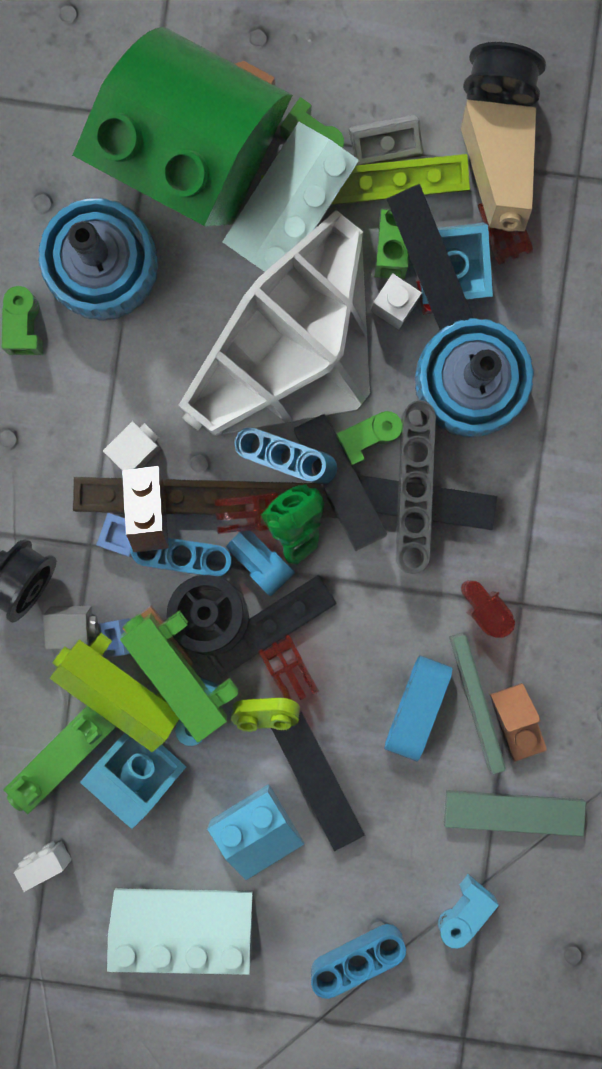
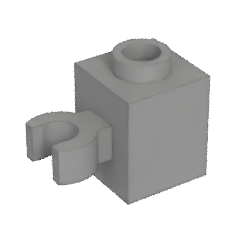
[43,606,98,650]

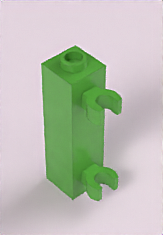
[120,610,239,743]
[3,706,116,815]

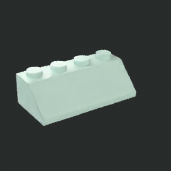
[222,122,359,272]
[107,888,253,975]

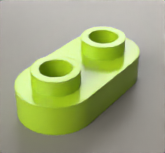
[231,698,300,732]

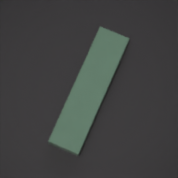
[449,633,506,774]
[444,790,586,836]

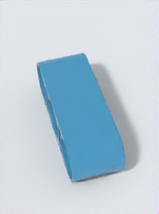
[234,427,337,484]
[131,538,233,576]
[384,655,453,762]
[311,924,406,999]

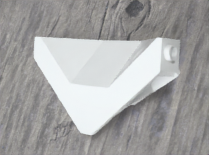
[179,210,370,436]

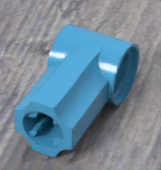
[226,526,295,597]

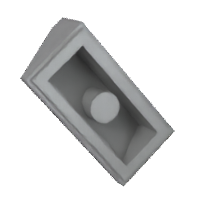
[349,115,423,166]

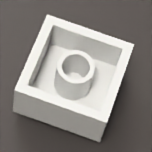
[14,841,72,892]

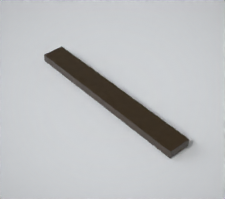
[73,477,338,518]

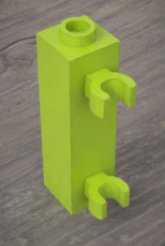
[49,633,179,752]

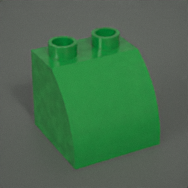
[72,27,293,226]

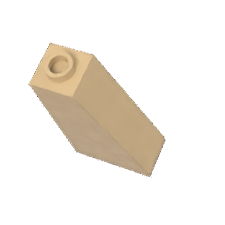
[461,100,536,231]

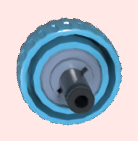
[38,198,158,320]
[415,318,534,438]

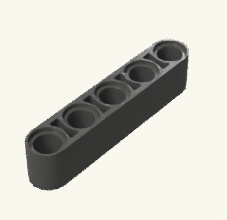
[396,400,436,574]

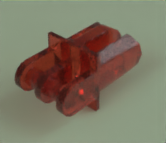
[477,203,533,265]
[214,493,278,534]
[461,580,515,638]
[259,634,319,700]

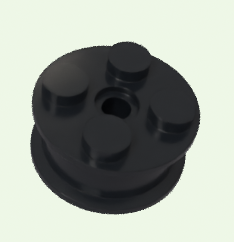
[463,42,546,106]
[0,539,57,623]
[166,575,249,656]

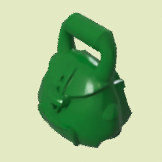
[261,485,324,565]

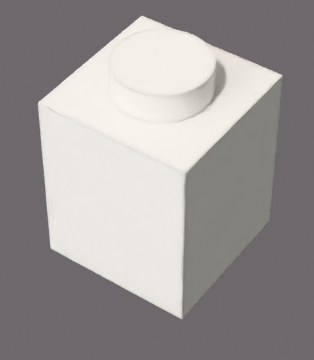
[371,273,422,330]
[103,421,161,471]

